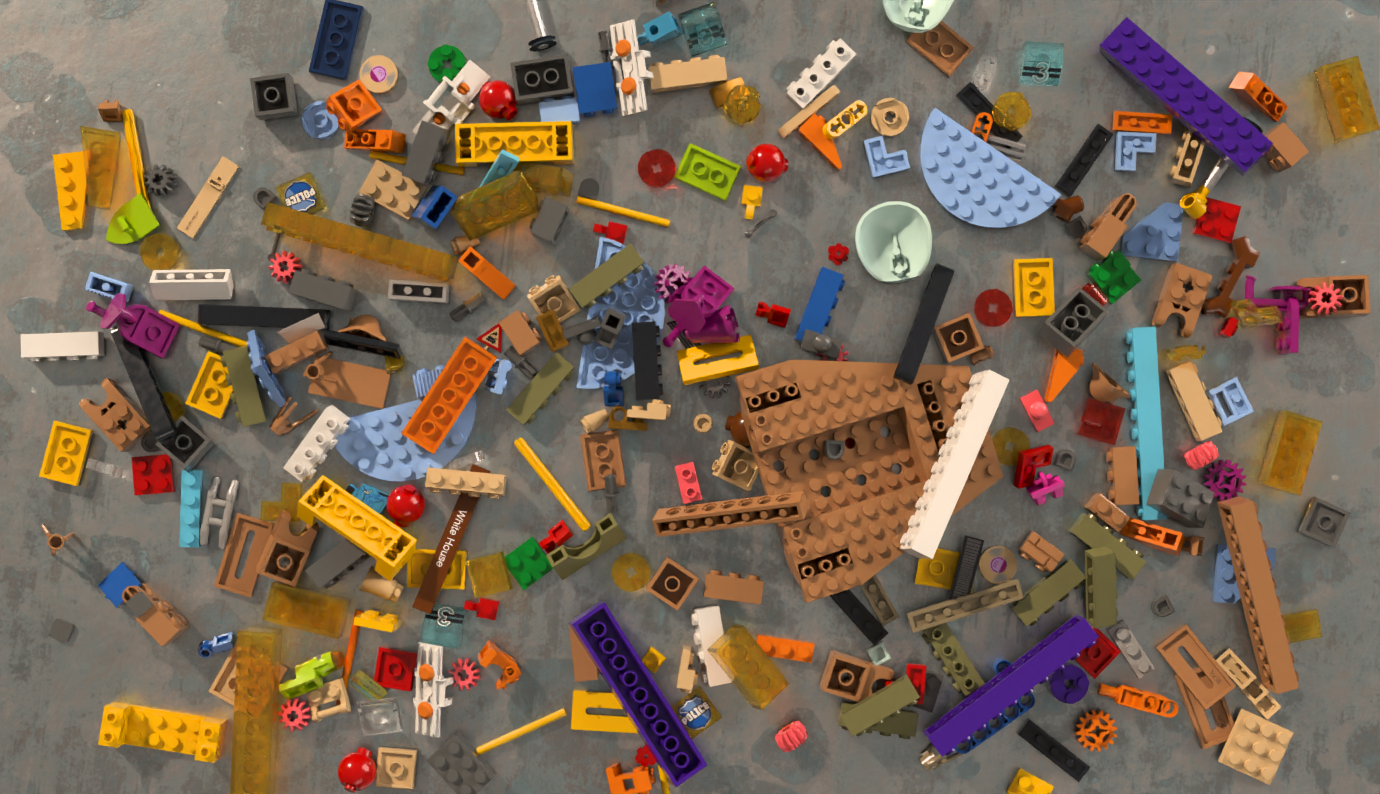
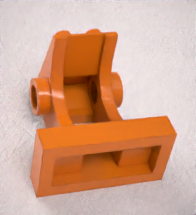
[478,640,522,690]
[605,763,656,794]

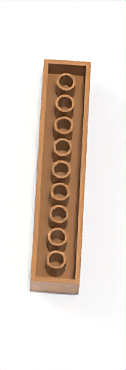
[1217,496,1299,694]

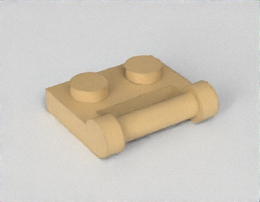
[306,678,351,723]

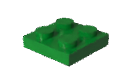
[501,536,553,590]

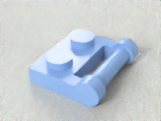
[484,357,512,395]
[1205,377,1254,427]

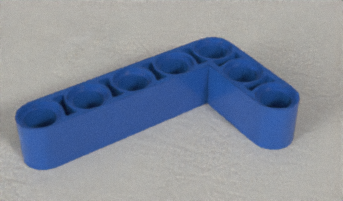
[955,658,1035,754]

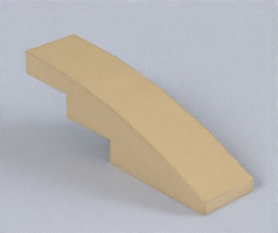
[1216,648,1281,720]

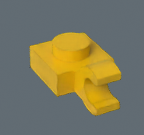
[741,185,763,220]

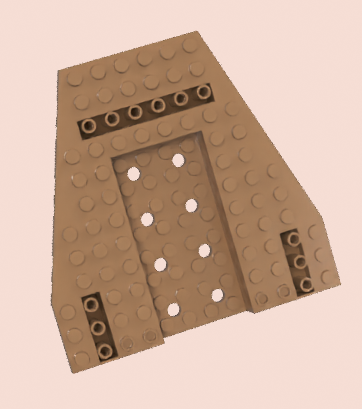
[735,360,1003,603]

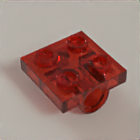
[1077,398,1126,445]

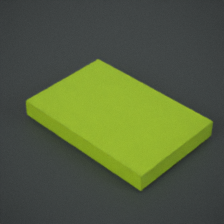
[674,143,742,202]

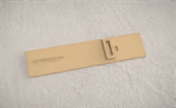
[177,156,239,238]

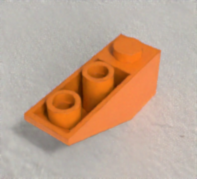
[1229,72,1288,122]
[344,129,406,153]
[458,246,516,300]

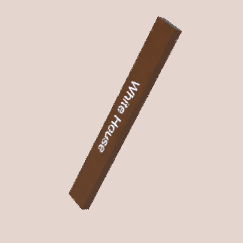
[412,464,491,615]

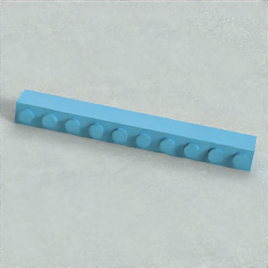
[1126,327,1167,520]

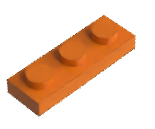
[1112,111,1172,135]
[754,634,814,663]

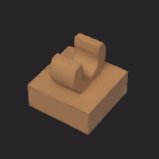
[98,99,123,122]
[1182,535,1205,556]

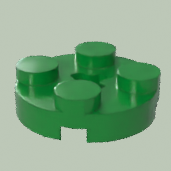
[427,44,466,83]

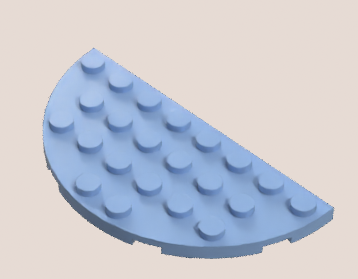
[920,108,1061,228]
[576,237,665,389]
[335,392,477,481]

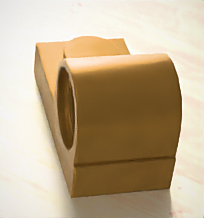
[536,309,569,352]
[608,406,647,431]

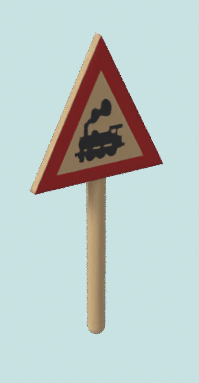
[476,323,502,353]

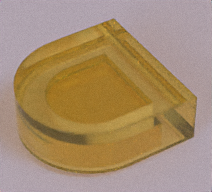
[385,355,405,374]

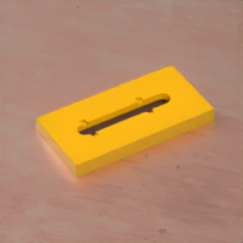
[676,335,759,385]
[571,690,638,733]

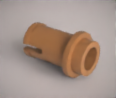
[969,345,995,366]

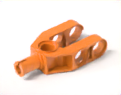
[1097,683,1178,718]

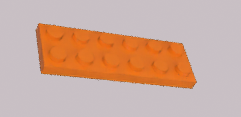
[401,336,498,454]

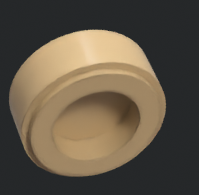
[694,414,713,433]

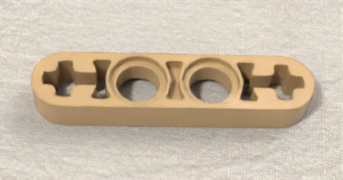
[777,84,840,139]

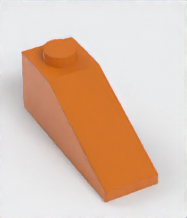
[797,113,842,172]
[1044,349,1084,403]
[1120,518,1185,557]

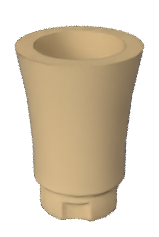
[359,566,404,603]

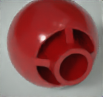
[479,80,518,120]
[746,144,789,182]
[386,484,425,527]
[337,748,377,793]

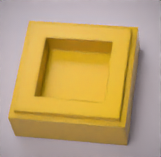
[641,646,666,674]

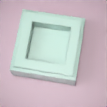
[865,641,891,665]

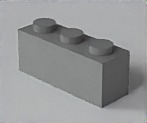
[388,279,450,304]

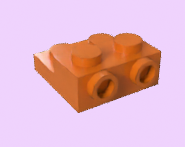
[326,79,382,133]

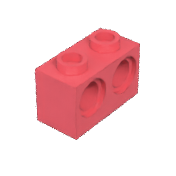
[675,462,702,504]

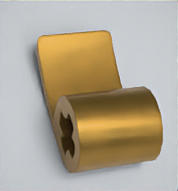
[709,77,749,108]

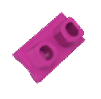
[1026,471,1065,505]

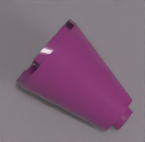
[685,305,740,343]

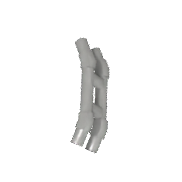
[200,476,239,549]

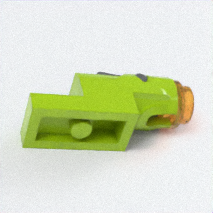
[279,651,345,700]

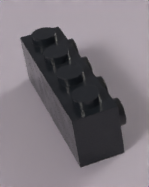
[632,321,663,400]

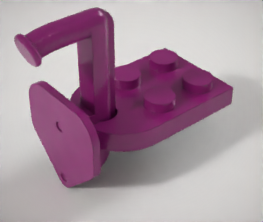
[663,265,735,347]
[1245,275,1312,355]
[86,293,180,359]

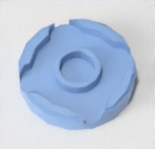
[301,101,339,140]

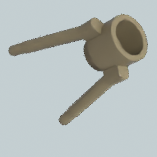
[919,743,963,772]

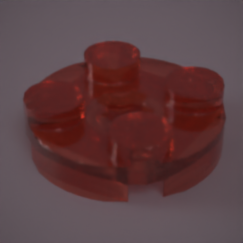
[638,149,676,188]
[973,289,1013,327]

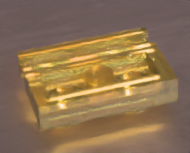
[1283,609,1323,643]

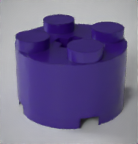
[1046,662,1089,704]

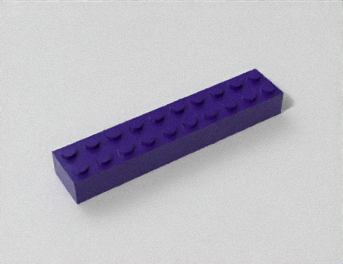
[1099,17,1273,176]
[568,601,707,787]
[923,614,1099,756]

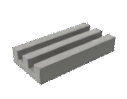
[986,135,1026,164]

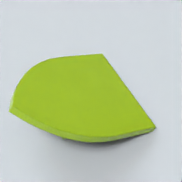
[106,193,160,244]

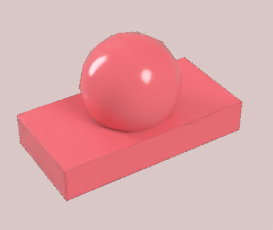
[1019,390,1055,432]

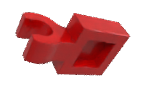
[593,221,627,244]
[755,302,791,328]
[539,520,573,554]
[464,597,499,621]

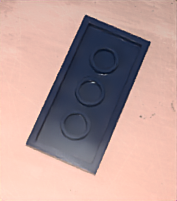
[308,0,364,81]

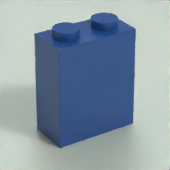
[573,62,617,117]
[411,185,458,229]

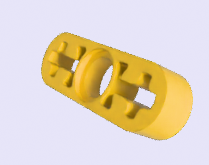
[822,100,868,139]

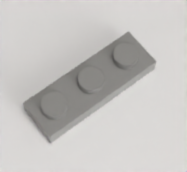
[1106,620,1155,679]

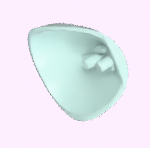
[883,0,954,33]
[855,201,932,283]

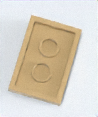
[358,160,428,221]

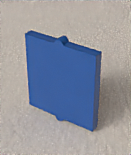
[98,562,142,608]

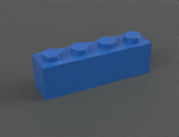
[794,267,845,342]

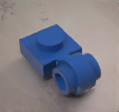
[603,371,625,407]
[198,631,235,658]

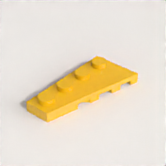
[53,150,93,231]

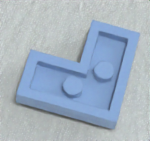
[1115,132,1156,172]
[863,136,910,178]

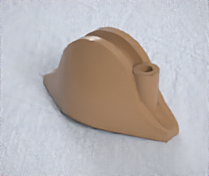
[338,315,387,342]
[1089,362,1131,404]

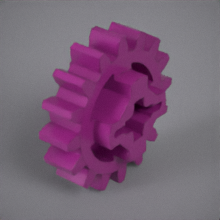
[654,264,693,304]
[1203,460,1246,501]

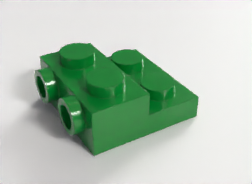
[1086,250,1141,305]

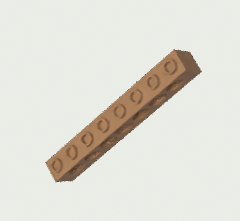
[652,491,809,537]

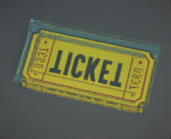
[348,668,389,707]

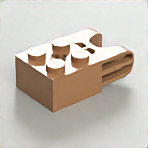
[1078,193,1137,261]
[1152,263,1213,338]
[1297,275,1371,318]
[79,378,151,452]
[255,510,319,587]
[122,583,189,647]
[819,649,895,702]

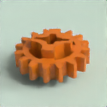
[1074,709,1118,752]

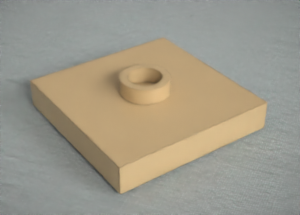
[375,747,418,790]

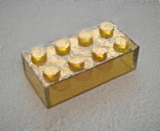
[1314,56,1380,143]
[450,170,538,241]
[1256,410,1322,496]
[262,581,351,639]
[707,624,789,710]

